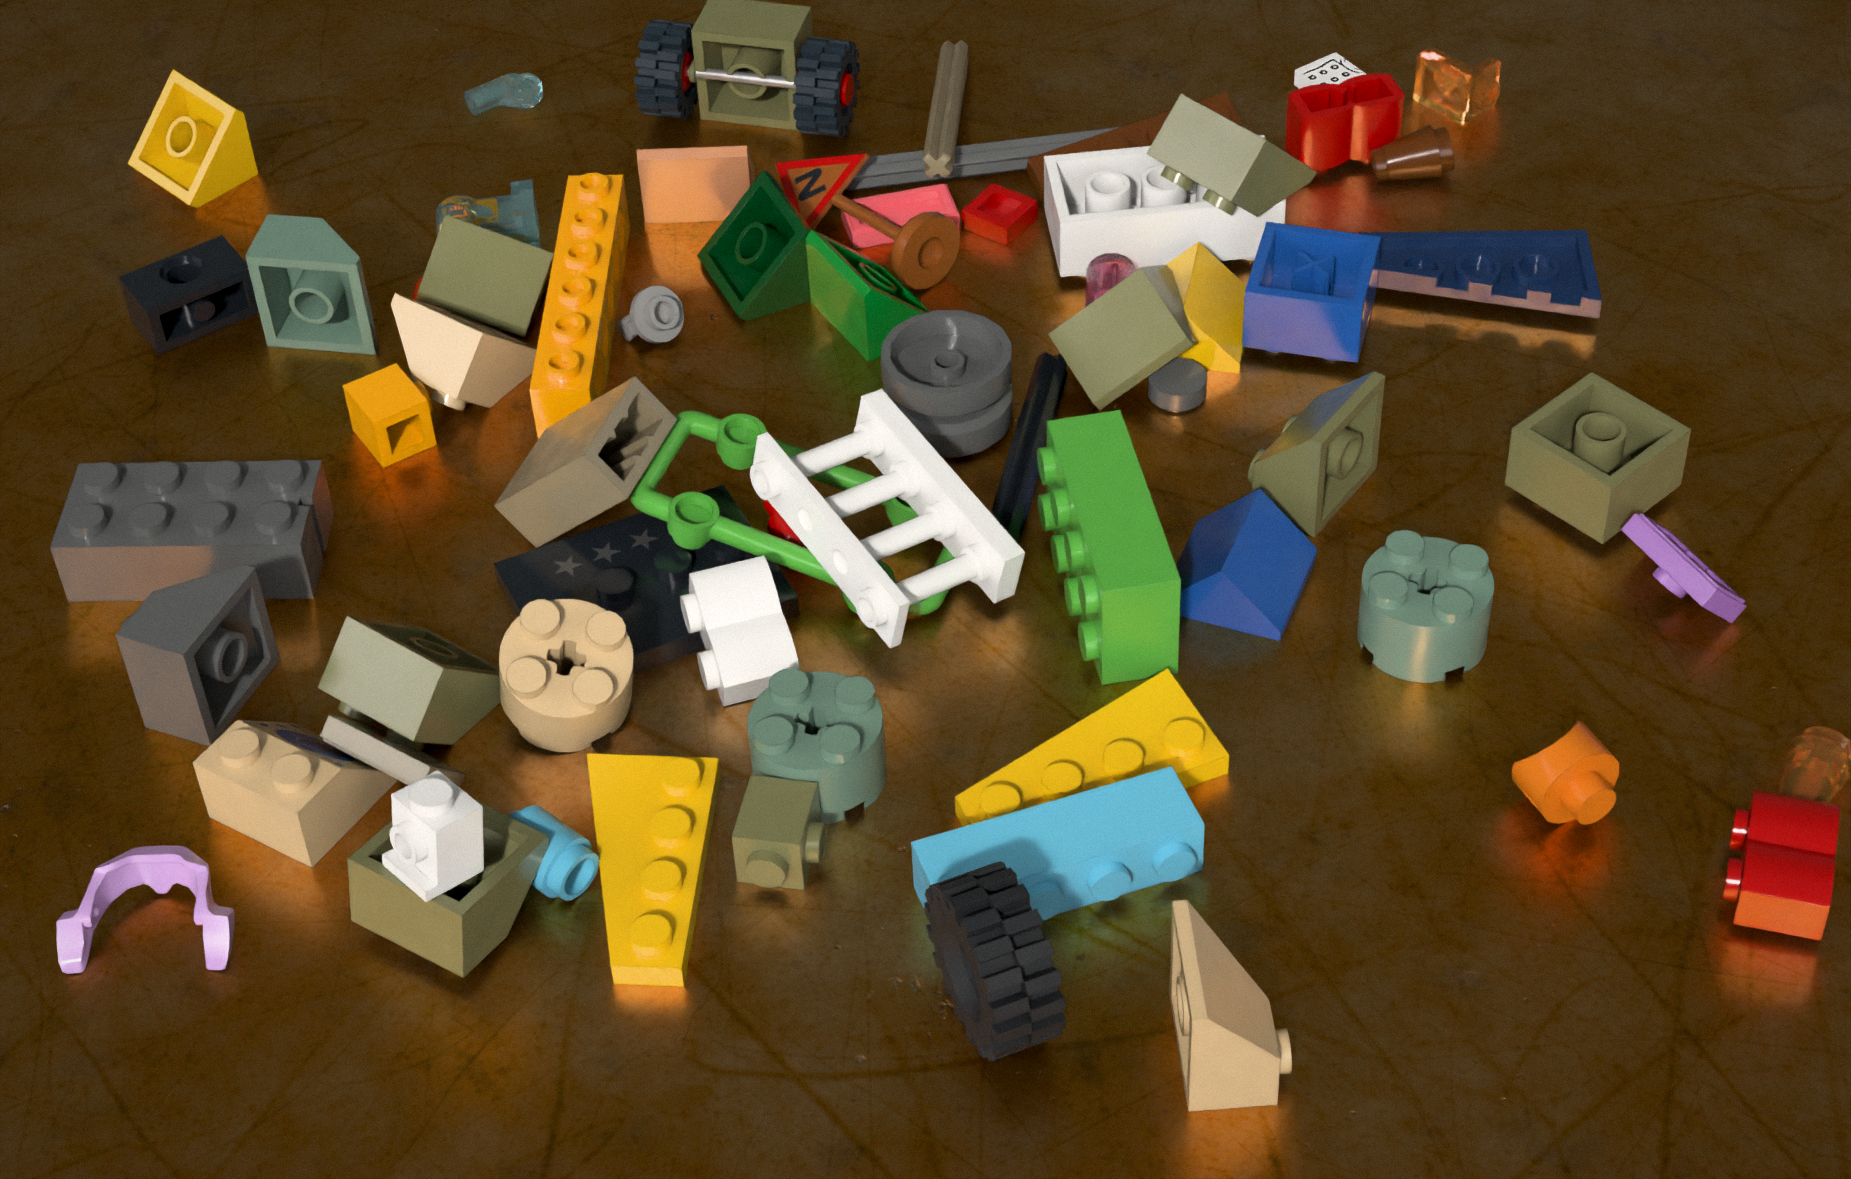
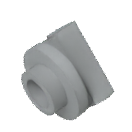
[616,285,684,343]

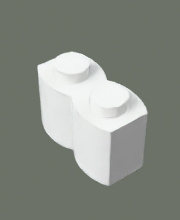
[680,555,800,706]

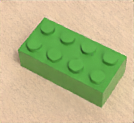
[1037,410,1181,685]

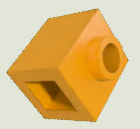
[343,363,437,468]

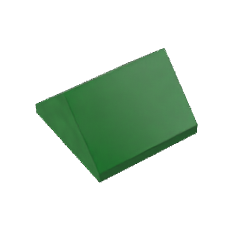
[805,230,931,362]

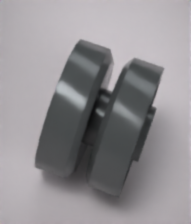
[881,310,1013,457]

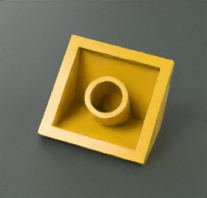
[128,69,258,208]
[1166,242,1246,373]

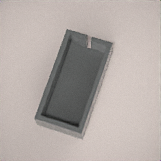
[50,459,335,602]

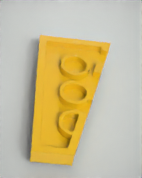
[955,668,1229,827]
[587,753,721,987]

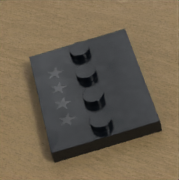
[494,484,800,675]

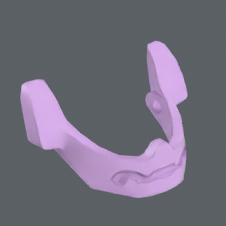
[57,845,235,974]

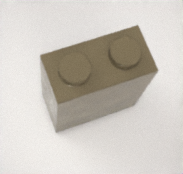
[494,376,677,548]

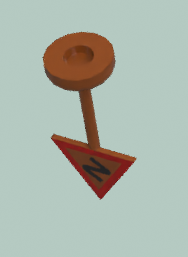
[775,153,960,289]

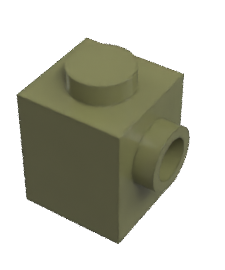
[732,775,828,890]

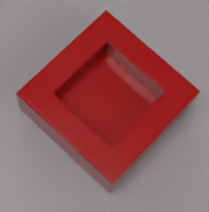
[961,183,1038,246]

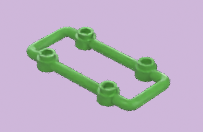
[629,410,955,615]

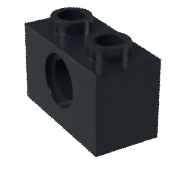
[119,235,259,355]

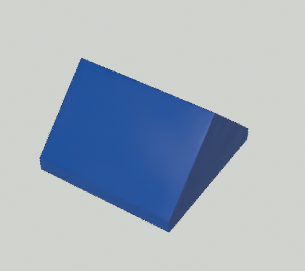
[1176,488,1317,641]

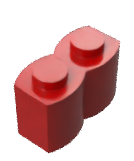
[1285,73,1405,172]
[1722,789,1840,941]

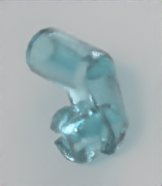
[464,73,543,116]

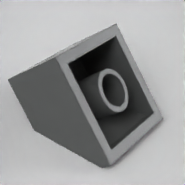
[115,565,280,746]

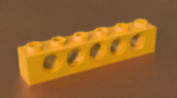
[529,173,630,439]

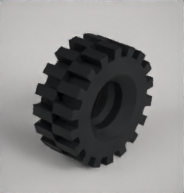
[924,861,1066,1061]

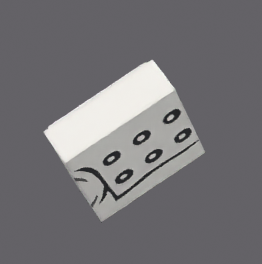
[1294,52,1366,89]

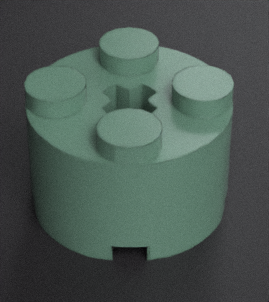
[1357,530,1494,683]
[747,668,887,825]

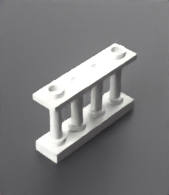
[750,389,1025,648]

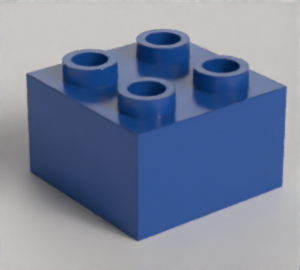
[1242,222,1381,363]

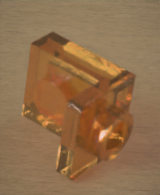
[1413,47,1501,125]

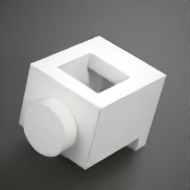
[382,770,484,902]

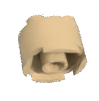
[499,599,633,752]

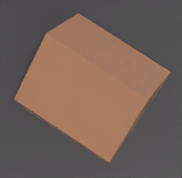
[637,145,756,224]

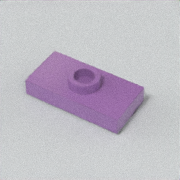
[1621,513,1747,623]

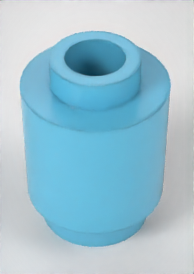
[508,805,599,901]

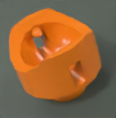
[1512,720,1619,825]

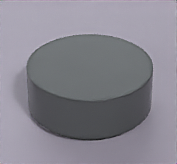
[1148,358,1207,412]

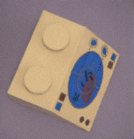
[193,720,398,868]

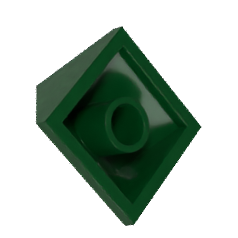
[697,170,812,321]

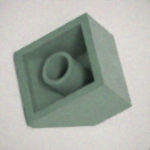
[245,214,379,355]

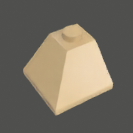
[391,293,537,411]
[1169,900,1292,1112]

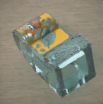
[436,179,541,248]

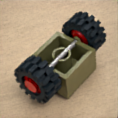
[634,0,860,138]

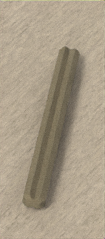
[922,40,969,178]

